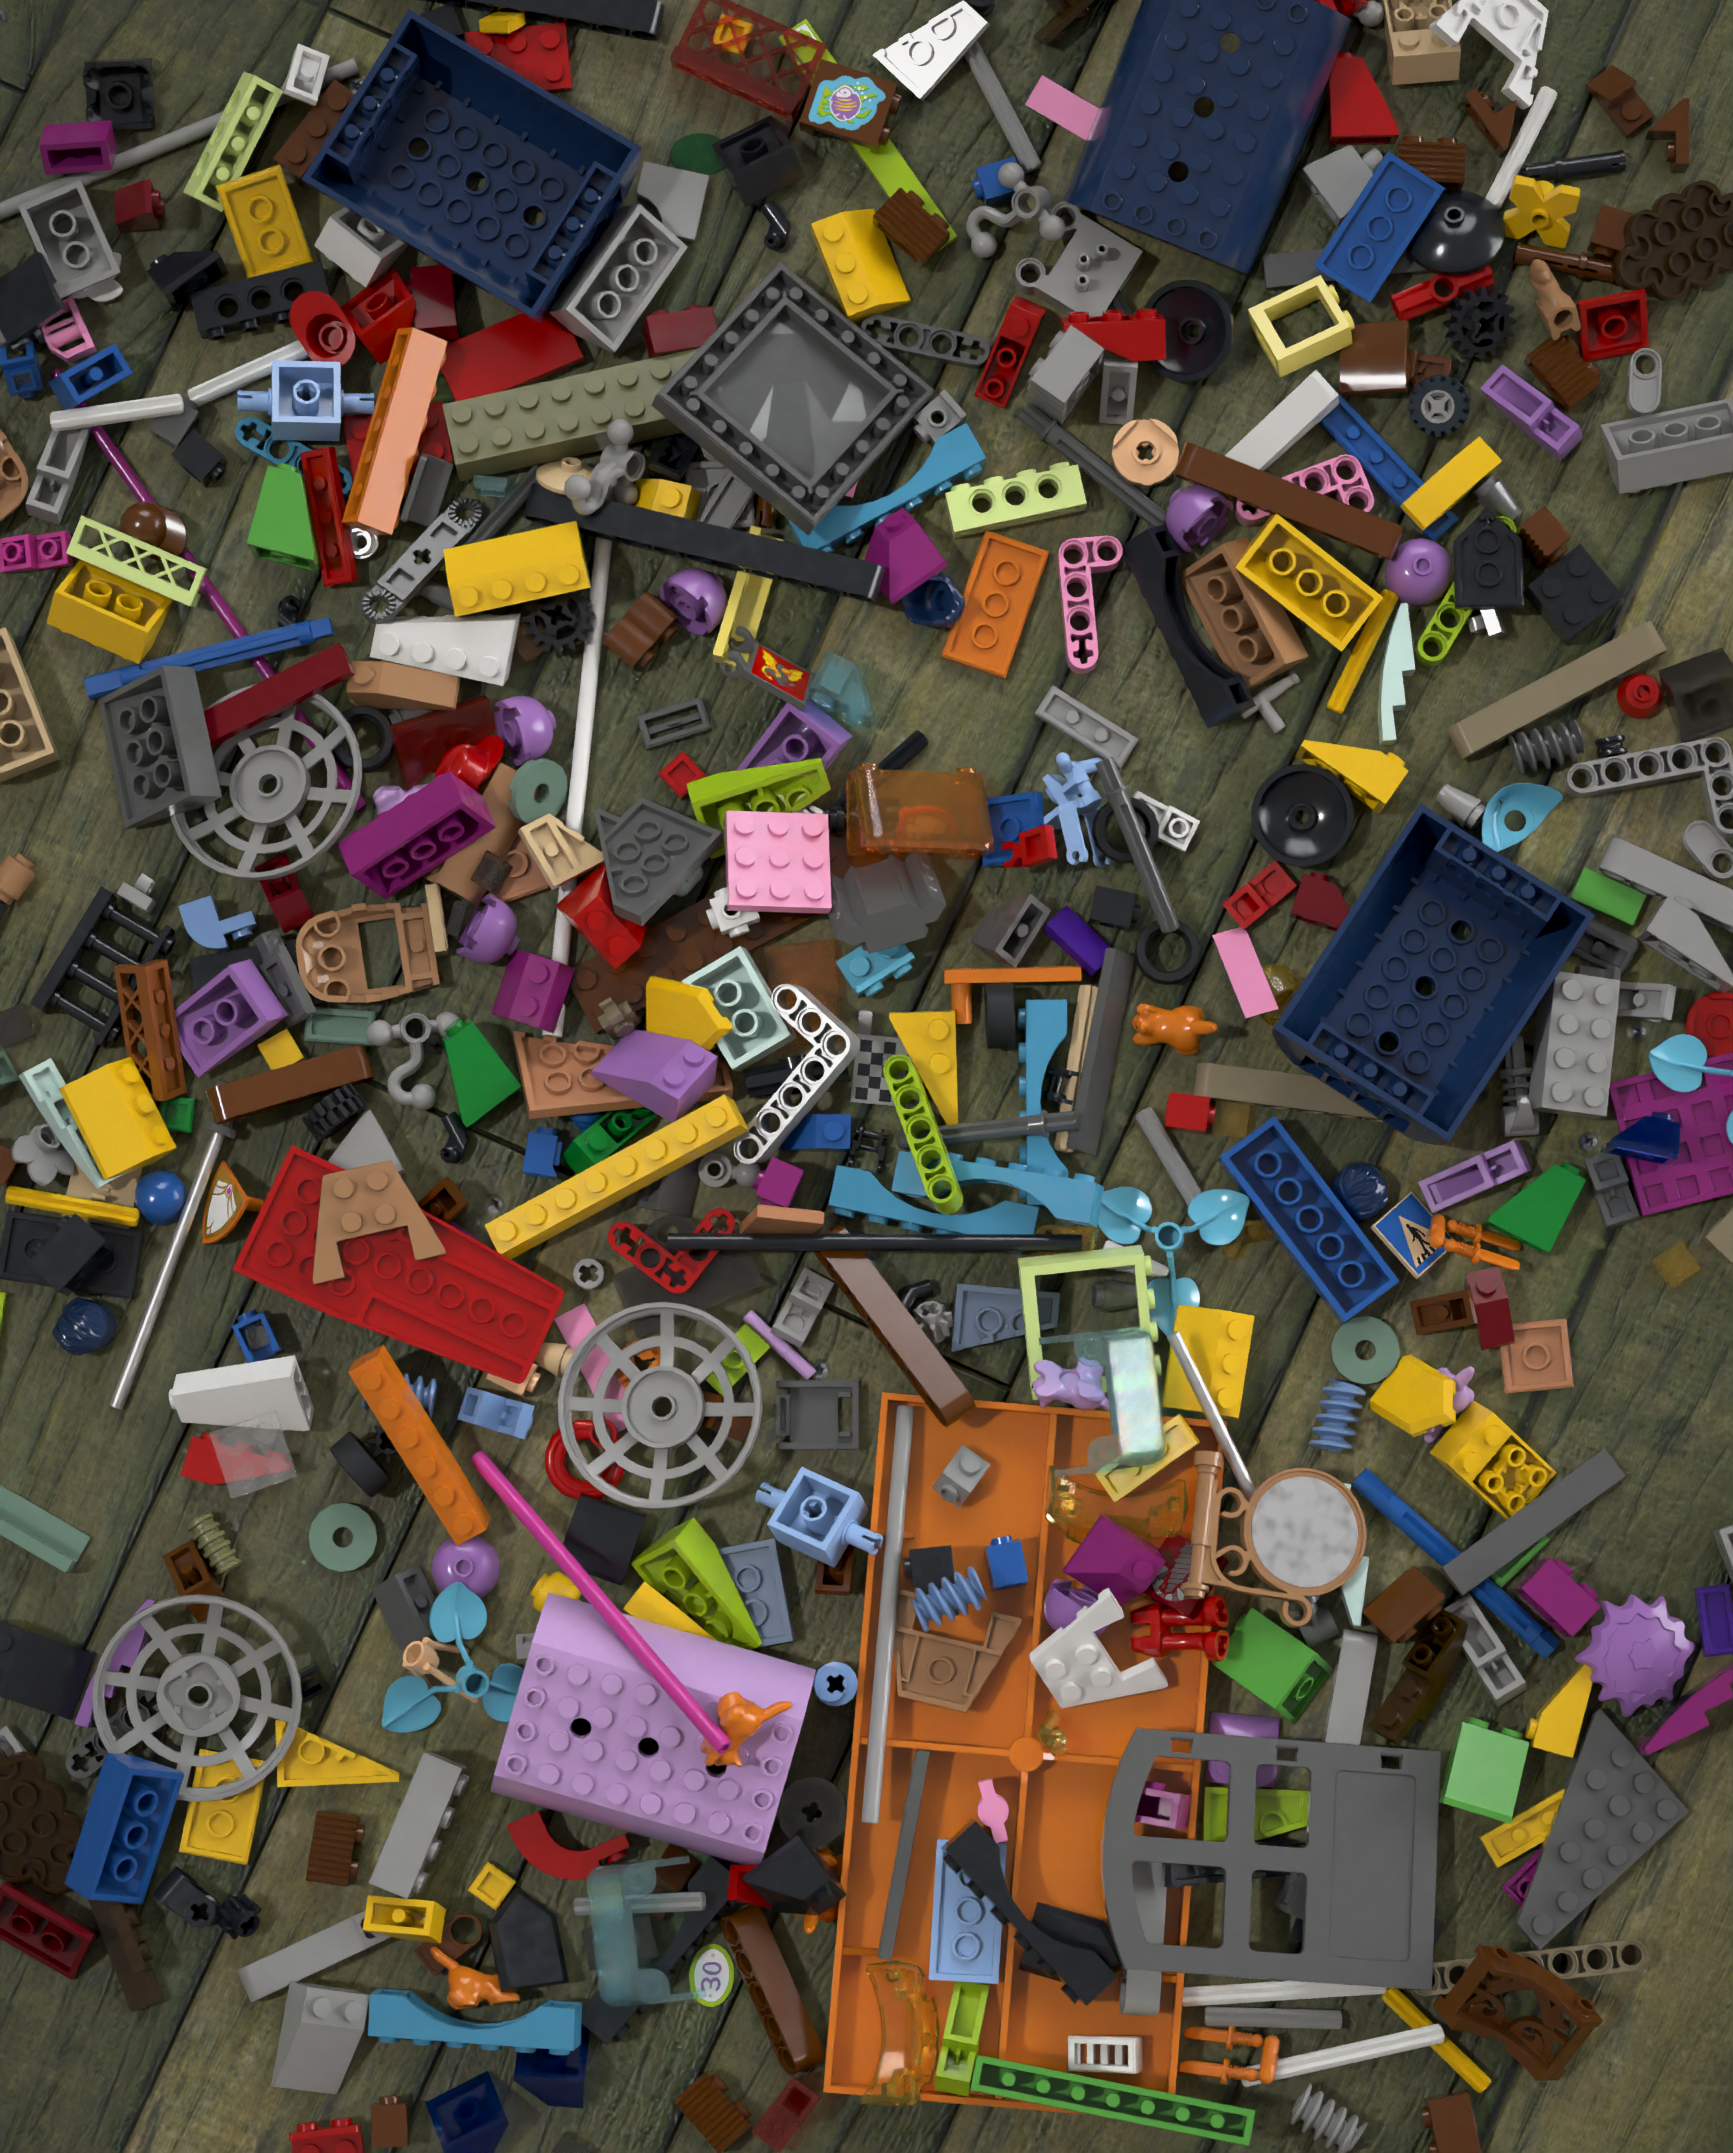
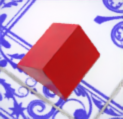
[1576,289,1649,362]

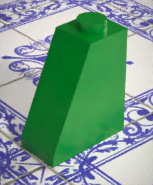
[441,1018,521,1128]
[1484,1162,1586,1255]

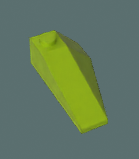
[686,758,831,859]
[631,1517,762,1650]

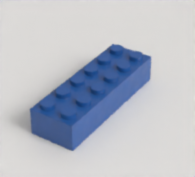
[1217,1116,1399,1325]

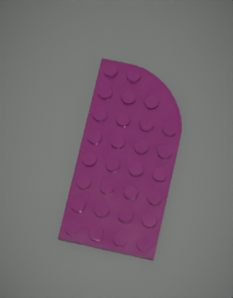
[1609,1052,1733,1217]

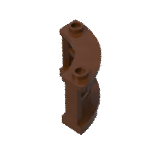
[1433,1945,1603,2081]

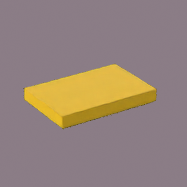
[216,164,313,278]
[179,1749,266,1865]

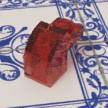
[751,2075,821,2153]

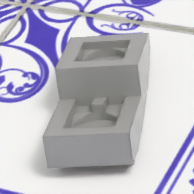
[770,1267,834,1348]

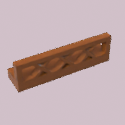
[114,959,187,1101]

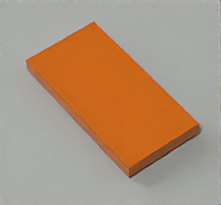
[941,530,1049,680]

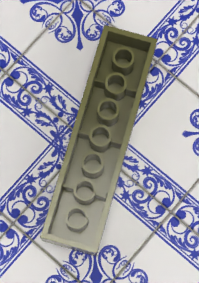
[442,348,699,482]

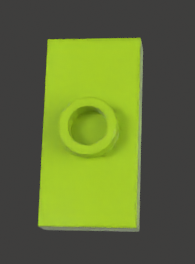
[705,1323,771,1397]

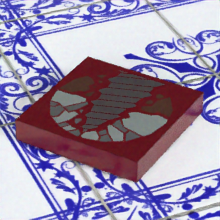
[1141,1531,1229,1620]

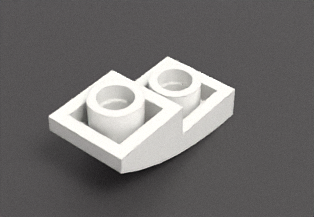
[1133,791,1200,852]

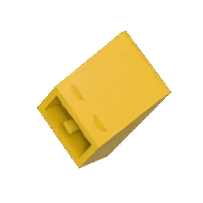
[1429,1401,1557,1520]

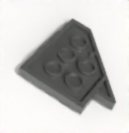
[594,797,724,926]

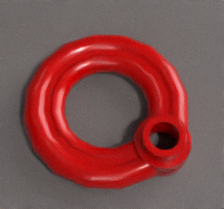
[545,1419,626,1501]

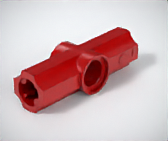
[1390,265,1495,321]

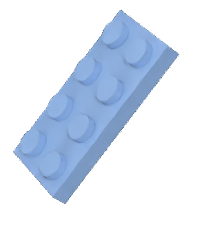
[928,1838,1007,1984]

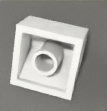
[314,207,409,287]

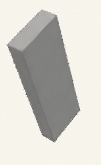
[1034,685,1139,769]

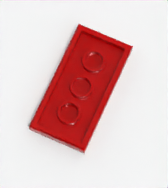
[441,313,584,402]

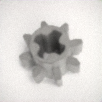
[913,1301,954,1344]

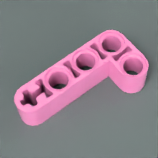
[1234,454,1374,527]
[1057,536,1123,675]

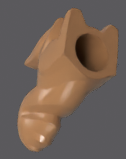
[1529,259,1581,340]

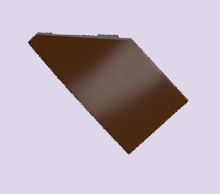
[1408,349,1454,388]

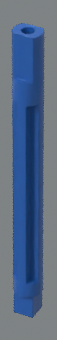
[84,617,335,700]
[1351,1468,1560,1659]

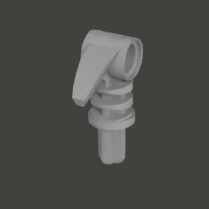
[1499,1036,1539,1137]

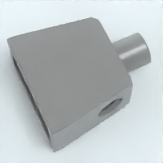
[1300,145,1383,228]

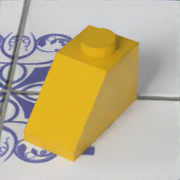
[632,479,702,520]
[363,1895,446,1943]

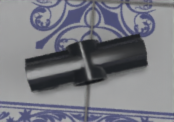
[744,1050,850,1099]

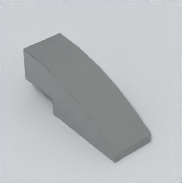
[26,410,92,525]
[1444,1593,1527,1707]

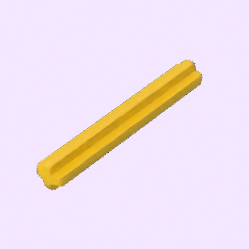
[1327,589,1399,714]
[5,1186,140,1227]
[1382,1988,1491,2093]

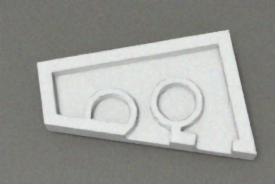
[873,0,990,101]

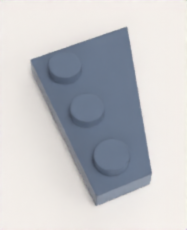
[951,1283,1060,1352]
[718,1538,795,1647]

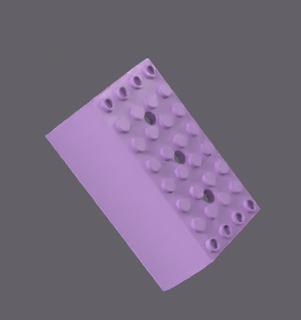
[491,1592,816,1865]

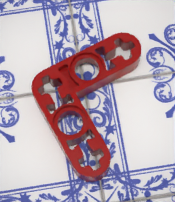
[607,1208,735,1295]

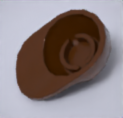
[119,501,188,562]

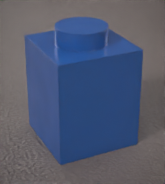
[971,156,1017,207]

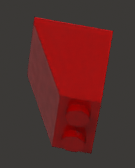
[555,863,648,969]

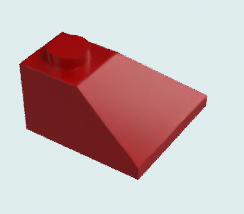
[340,267,416,365]

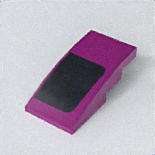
[1635,1662,1733,1755]

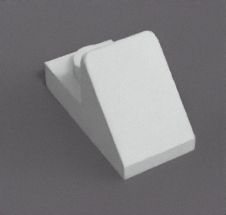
[281,43,330,106]

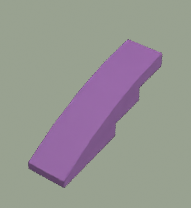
[74,1599,158,1728]

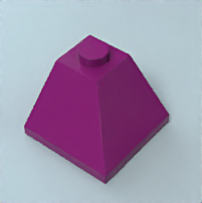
[864,508,948,604]
[1063,1514,1166,1606]

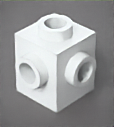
[706,887,760,938]

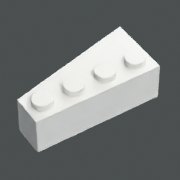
[370,613,521,686]

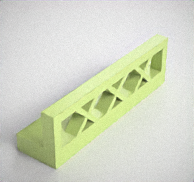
[66,515,207,607]

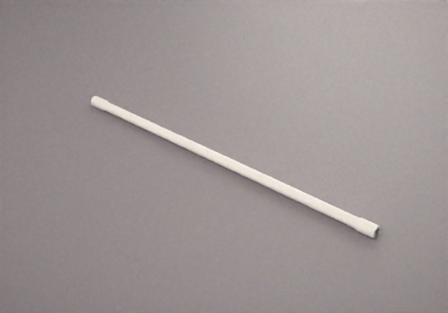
[542,450,617,1038]

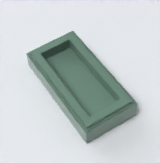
[304,1007,376,1047]

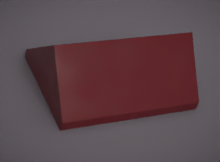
[0,1882,100,1980]

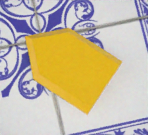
[646,976,734,1051]
[1369,1354,1456,1437]

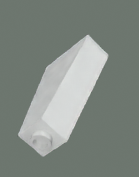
[1225,370,1339,471]
[169,1355,314,1431]

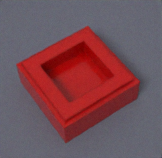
[658,751,706,800]

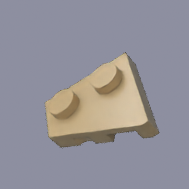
[518,813,604,890]

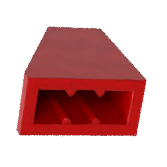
[1326,53,1399,146]

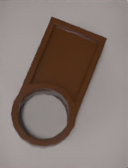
[414,1912,483,1976]

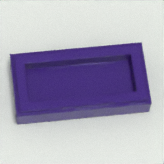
[1042,905,1111,977]
[1694,1584,1733,1657]

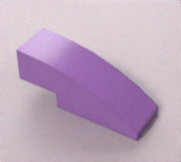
[1480,364,1583,462]
[1418,1139,1532,1213]

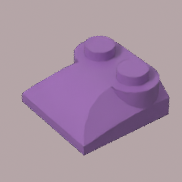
[1205,1712,1280,1788]

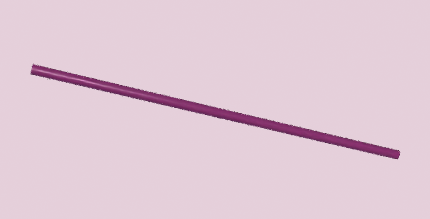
[50,368,368,812]

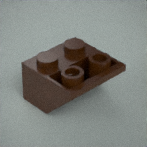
[1362,1566,1445,1644]

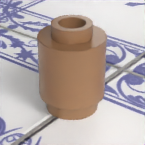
[0,853,37,905]

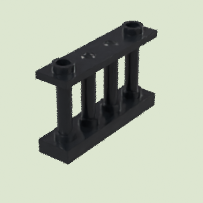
[30,886,176,1048]

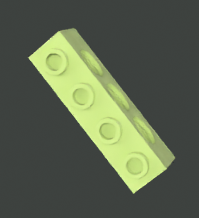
[183,72,283,212]
[945,462,1087,539]

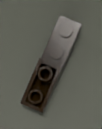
[1368,1609,1468,1746]

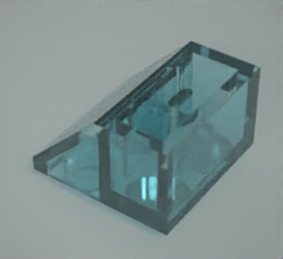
[810,651,874,730]

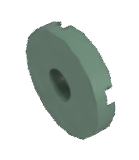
[508,758,568,824]
[1330,1316,1400,1385]
[308,1503,378,1572]

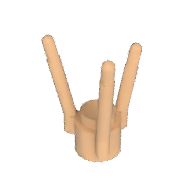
[402,1637,478,1703]

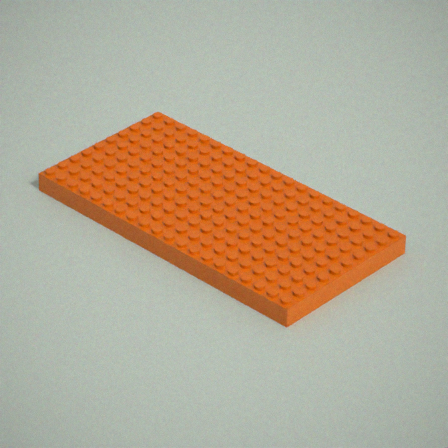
[823,1392,1227,2115]

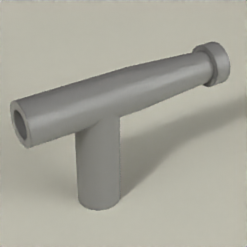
[1240,671,1300,734]

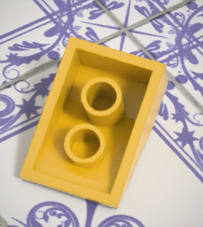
[1295,740,1408,814]

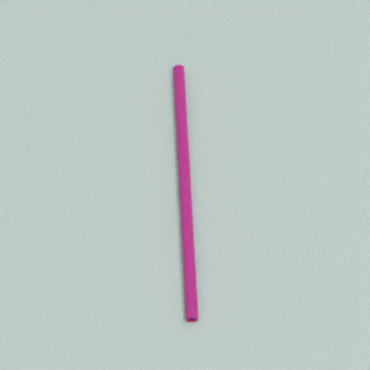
[470,1451,732,1755]

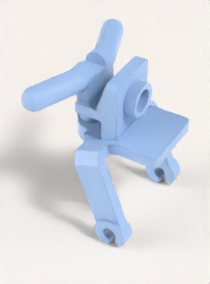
[1042,752,1115,868]

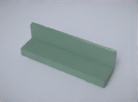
[0,1484,90,1573]

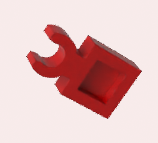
[1002,824,1058,869]

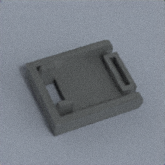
[776,1380,859,1450]

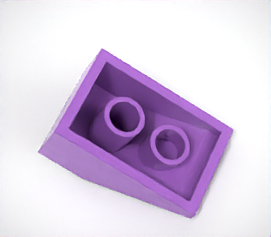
[737,699,853,771]
[175,959,288,1078]
[591,1029,718,1123]

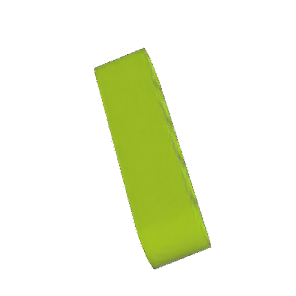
[1415,516,1517,667]
[883,1054,963,1215]

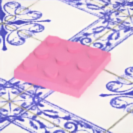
[725,811,832,914]

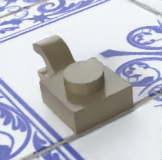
[597,997,642,1040]

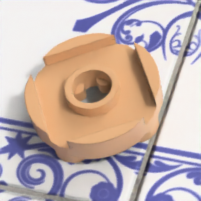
[1111,419,1179,488]

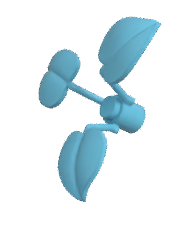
[1648,1034,1733,1145]
[1098,1187,1250,1336]
[382,1582,524,1733]

